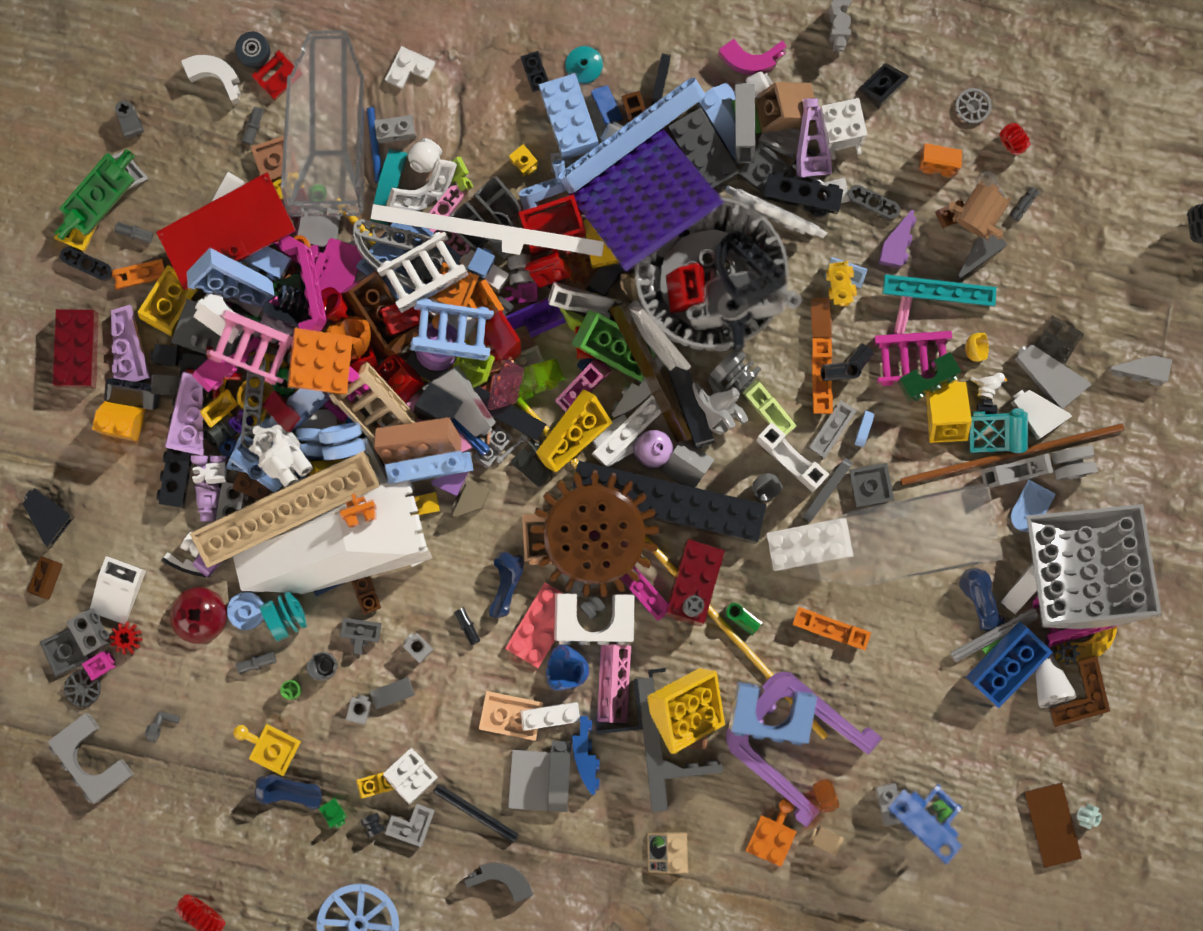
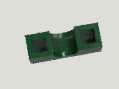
[898,352,962,402]

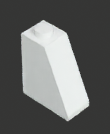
[1011,390,1072,440]

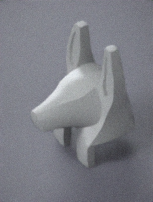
[692,377,749,435]

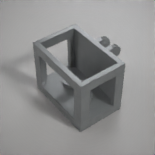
[171,299,244,357]

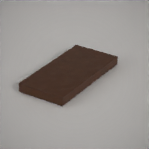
[1024,782,1082,868]

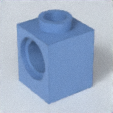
[468,248,495,280]

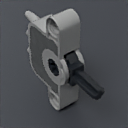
[687,265,785,351]

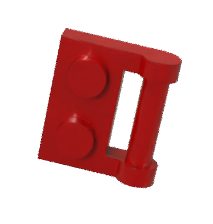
[251,50,302,101]

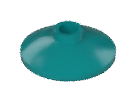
[565,46,603,83]

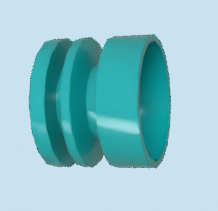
[259,591,308,642]

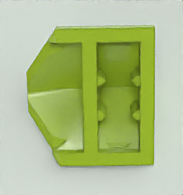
[560,308,585,331]
[454,355,495,388]

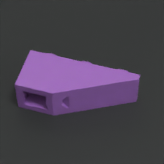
[878,210,916,269]

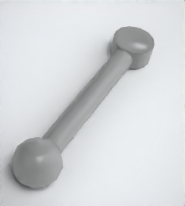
[496,434,527,464]

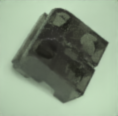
[1034,315,1084,365]

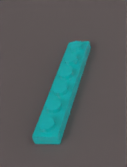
[882,274,997,307]

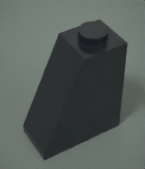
[23,488,75,548]

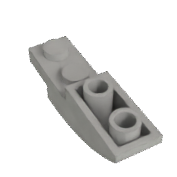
[610,357,663,419]

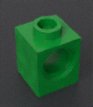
[272,366,295,397]

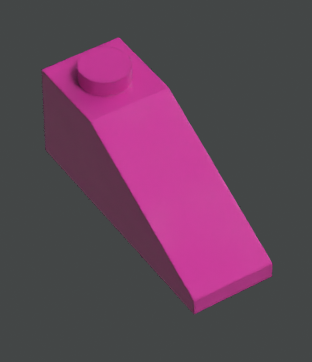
[555,359,612,412]

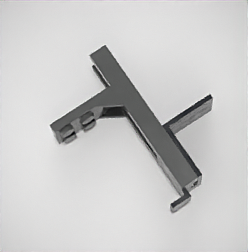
[596,668,723,812]

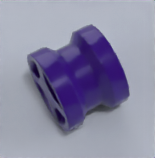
[229,409,254,433]

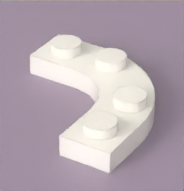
[386,159,457,211]

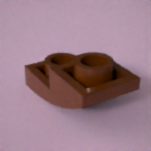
[383,326,419,356]
[351,576,382,615]

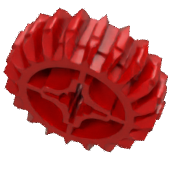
[175,894,226,931]

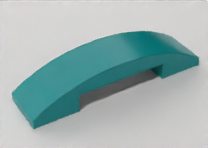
[370,149,408,226]

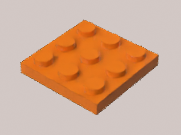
[288,328,353,395]

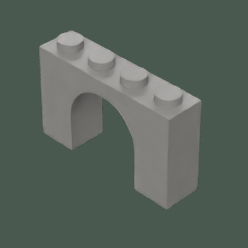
[48,713,135,804]

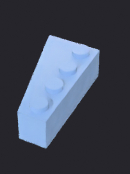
[238,246,292,281]

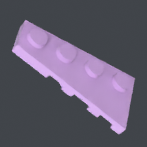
[165,372,203,455]

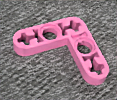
[429,186,470,256]

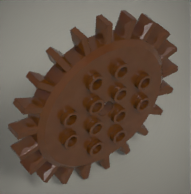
[531,470,659,597]

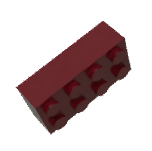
[53,309,99,389]
[664,539,725,627]

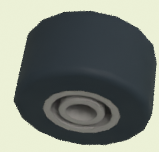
[235,31,271,69]

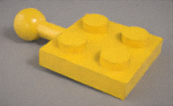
[233,724,302,776]

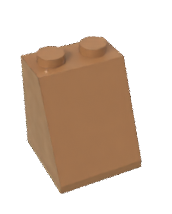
[755,82,815,133]

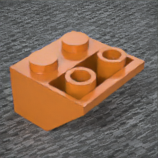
[918,143,962,178]

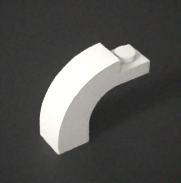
[181,55,241,105]

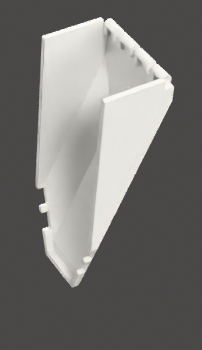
[233,480,433,594]

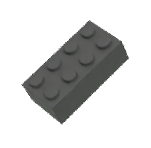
[668,108,739,190]

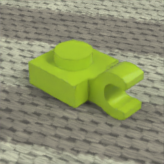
[451,157,473,192]

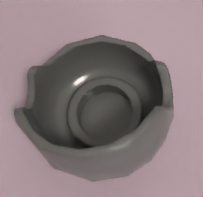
[752,473,783,501]
[306,652,338,681]

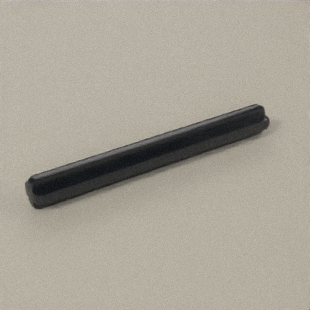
[433,784,518,843]

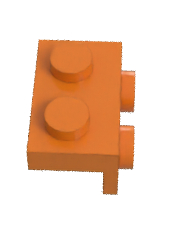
[468,279,504,324]

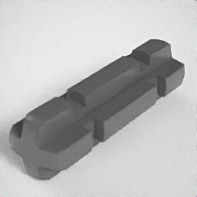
[1011,187,1039,222]

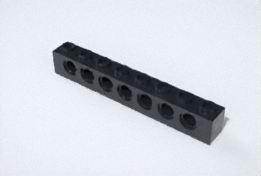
[156,353,207,509]

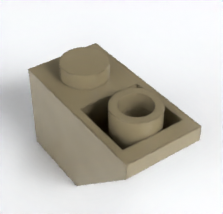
[451,480,490,518]

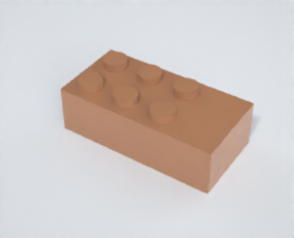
[374,417,462,464]

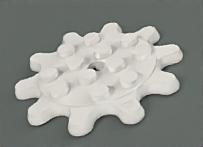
[726,185,828,238]

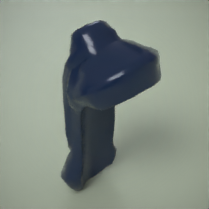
[489,552,524,618]
[959,568,1005,632]
[255,774,322,810]

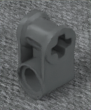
[115,100,144,139]

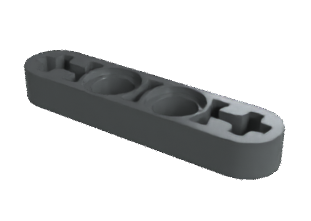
[802,457,853,523]

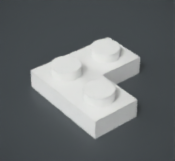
[385,46,436,89]

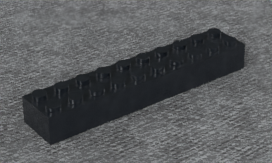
[572,460,767,544]

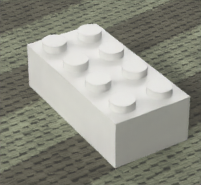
[767,518,853,571]

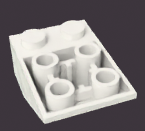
[90,556,146,624]

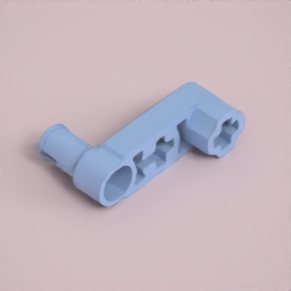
[519,160,566,211]

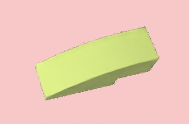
[742,380,796,435]

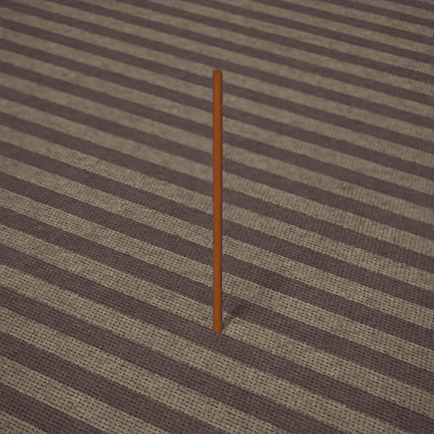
[900,423,1124,486]

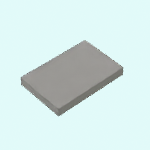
[508,750,551,811]

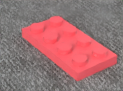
[505,583,578,668]

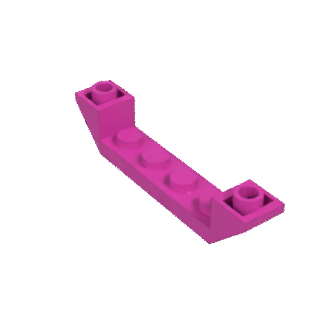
[279,235,327,332]

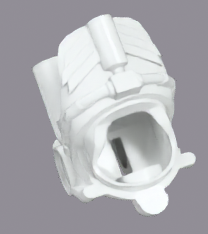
[249,425,313,488]

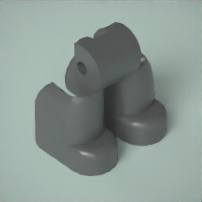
[449,176,521,259]

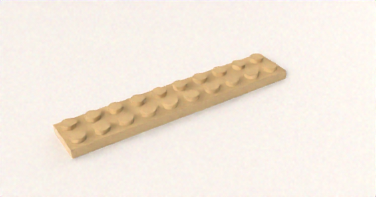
[190,451,380,568]

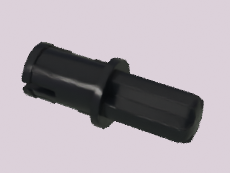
[454,607,480,646]

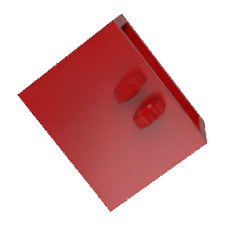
[519,194,586,256]

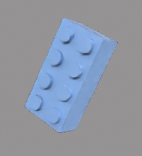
[539,73,599,160]

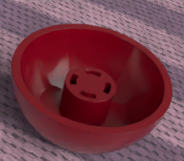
[170,587,227,644]

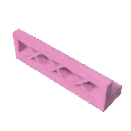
[597,644,631,723]

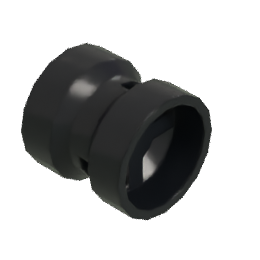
[360,812,385,838]

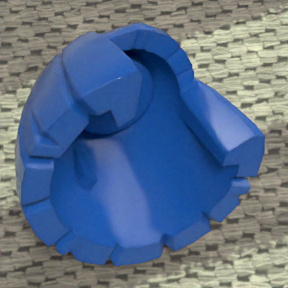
[546,645,590,690]

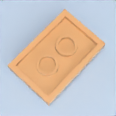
[479,691,543,741]

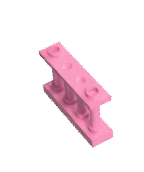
[206,310,293,385]

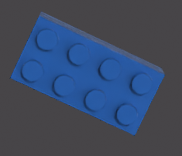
[966,621,1053,708]

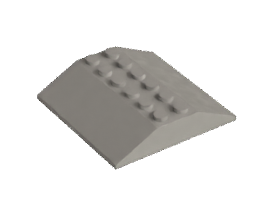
[1026,504,1161,629]

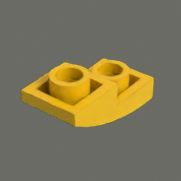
[356,772,395,799]

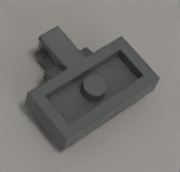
[340,618,382,655]

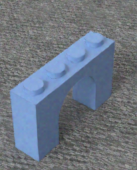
[729,682,817,745]

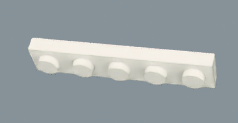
[592,395,661,467]

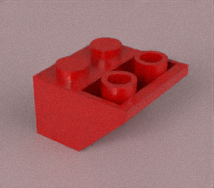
[665,263,706,314]
[375,354,425,403]

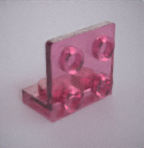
[487,359,524,410]

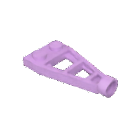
[796,98,832,177]

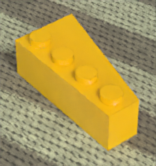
[536,389,612,472]

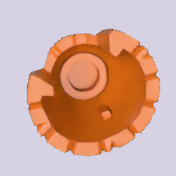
[326,316,371,361]

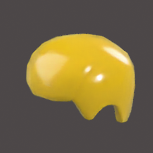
[965,333,989,362]

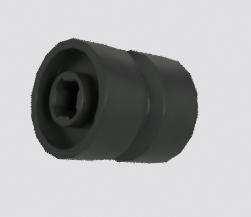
[203,414,238,448]

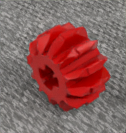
[999,122,1031,156]
[109,622,143,655]

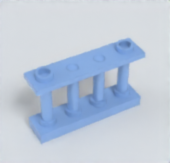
[410,299,494,361]
[385,451,474,484]

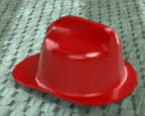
[321,287,348,322]

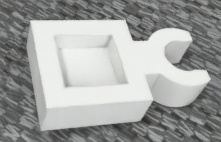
[192,462,227,484]

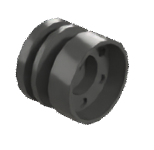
[710,350,761,393]

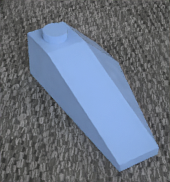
[696,82,741,165]

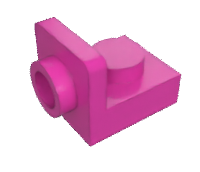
[82,651,116,681]

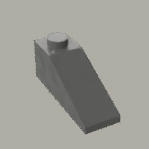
[956,235,1007,281]

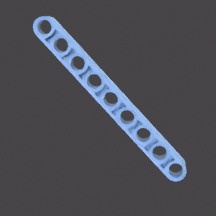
[558,77,705,193]

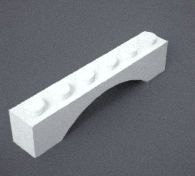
[548,282,630,319]

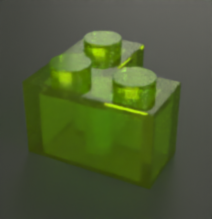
[506,359,565,400]

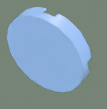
[227,592,264,630]

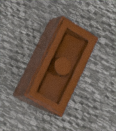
[27,556,63,600]

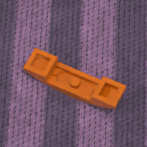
[812,338,833,414]
[792,607,871,650]

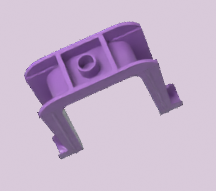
[726,671,882,827]

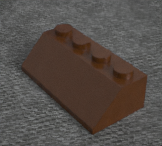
[341,270,402,358]

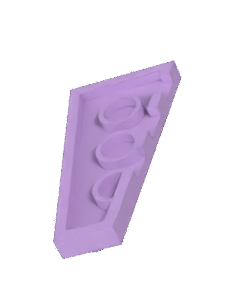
[111,305,151,382]

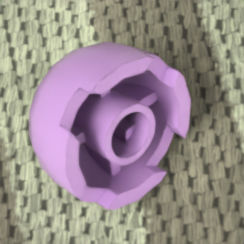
[634,430,673,468]

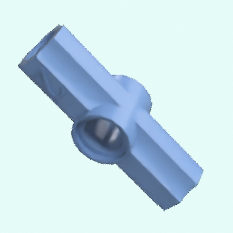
[229,446,283,493]

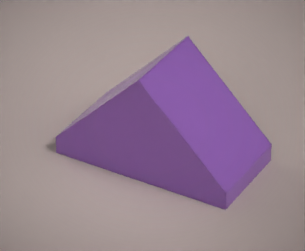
[431,472,469,497]

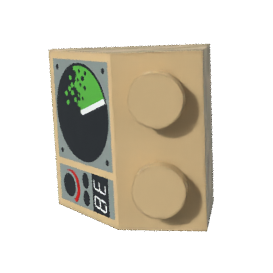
[647,832,688,873]

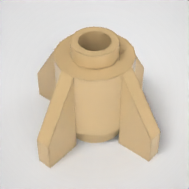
[620,272,640,302]

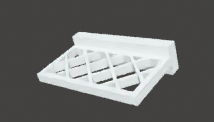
[627,300,691,371]

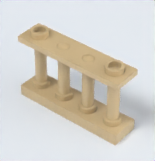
[329,362,417,445]

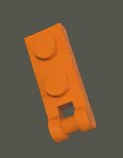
[112,259,165,290]

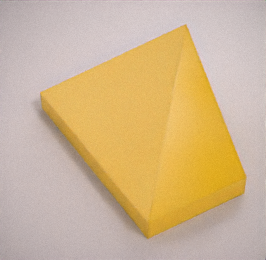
[199,389,238,427]

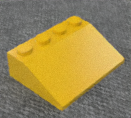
[647,668,725,754]

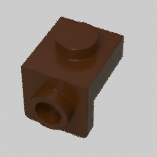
[935,199,964,229]

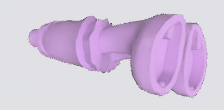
[191,456,227,521]

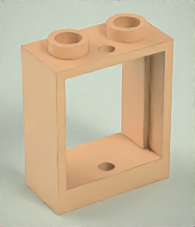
[522,514,563,565]

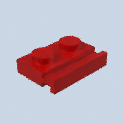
[525,252,572,287]
[380,304,421,336]

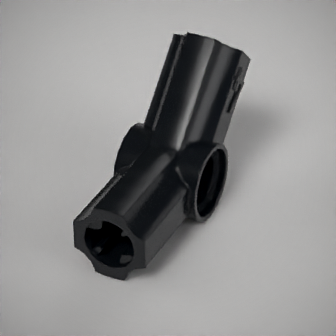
[820,343,874,381]

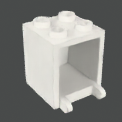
[820,98,867,160]

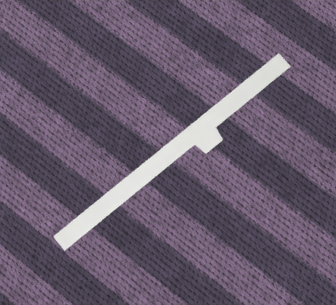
[371,204,604,256]

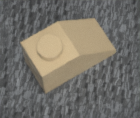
[810,826,844,856]

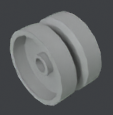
[1051,446,1098,480]

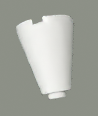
[1035,655,1076,708]

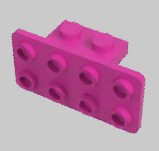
[314,238,363,293]

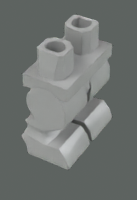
[828,0,852,52]

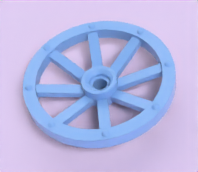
[317,884,399,931]

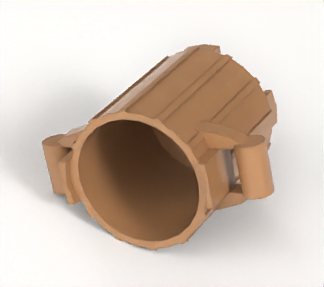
[949,180,1011,241]

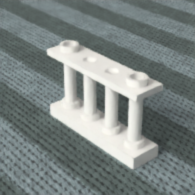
[377,232,468,313]

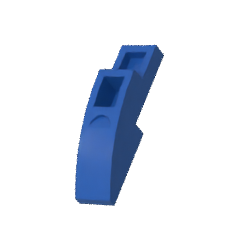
[572,716,599,795]

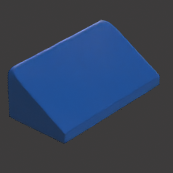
[591,85,624,126]

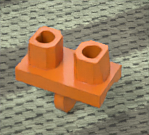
[340,493,377,528]

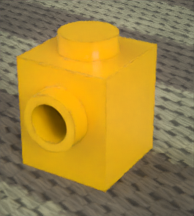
[509,144,538,177]

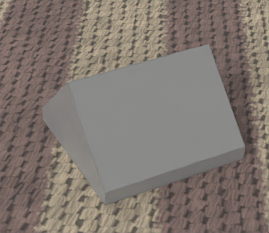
[662,441,714,488]

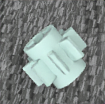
[1077,804,1102,830]

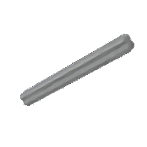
[951,608,1039,662]

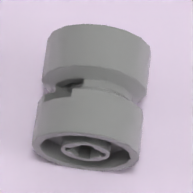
[507,254,534,286]

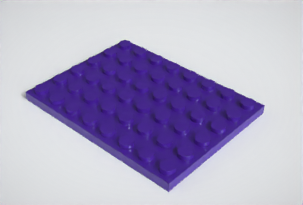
[568,128,724,271]

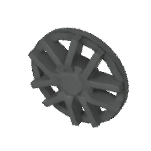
[64,670,101,707]

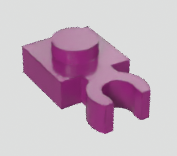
[504,283,538,304]

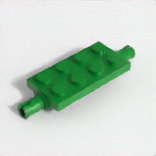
[54,149,135,240]

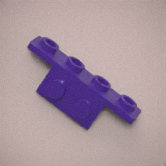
[505,297,566,338]

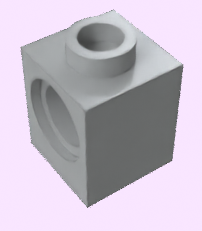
[403,633,434,663]
[346,694,372,725]

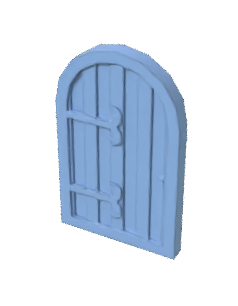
[1011,479,1056,532]

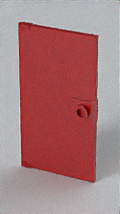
[156,172,296,290]

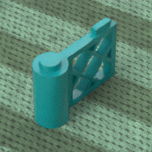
[970,408,1028,453]

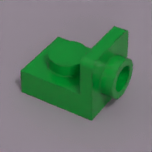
[318,797,348,829]

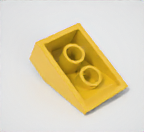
[138,265,199,337]

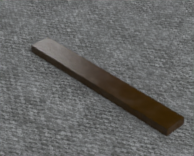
[609,303,692,442]

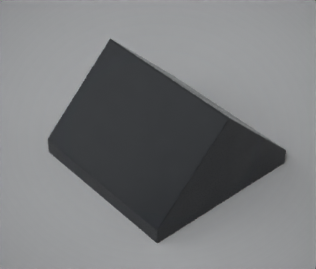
[859,63,909,109]
[253,301,301,350]
[413,383,463,422]

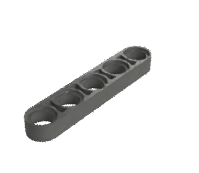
[241,354,266,449]

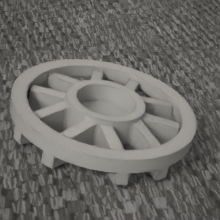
[956,88,991,124]

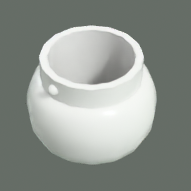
[408,138,442,173]

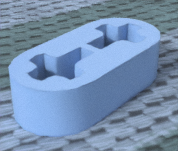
[854,410,875,447]

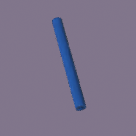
[367,107,382,183]

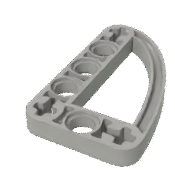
[353,219,445,290]

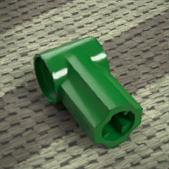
[725,603,762,636]

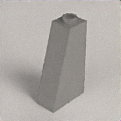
[735,83,755,163]
[1015,345,1092,409]
[423,365,496,437]

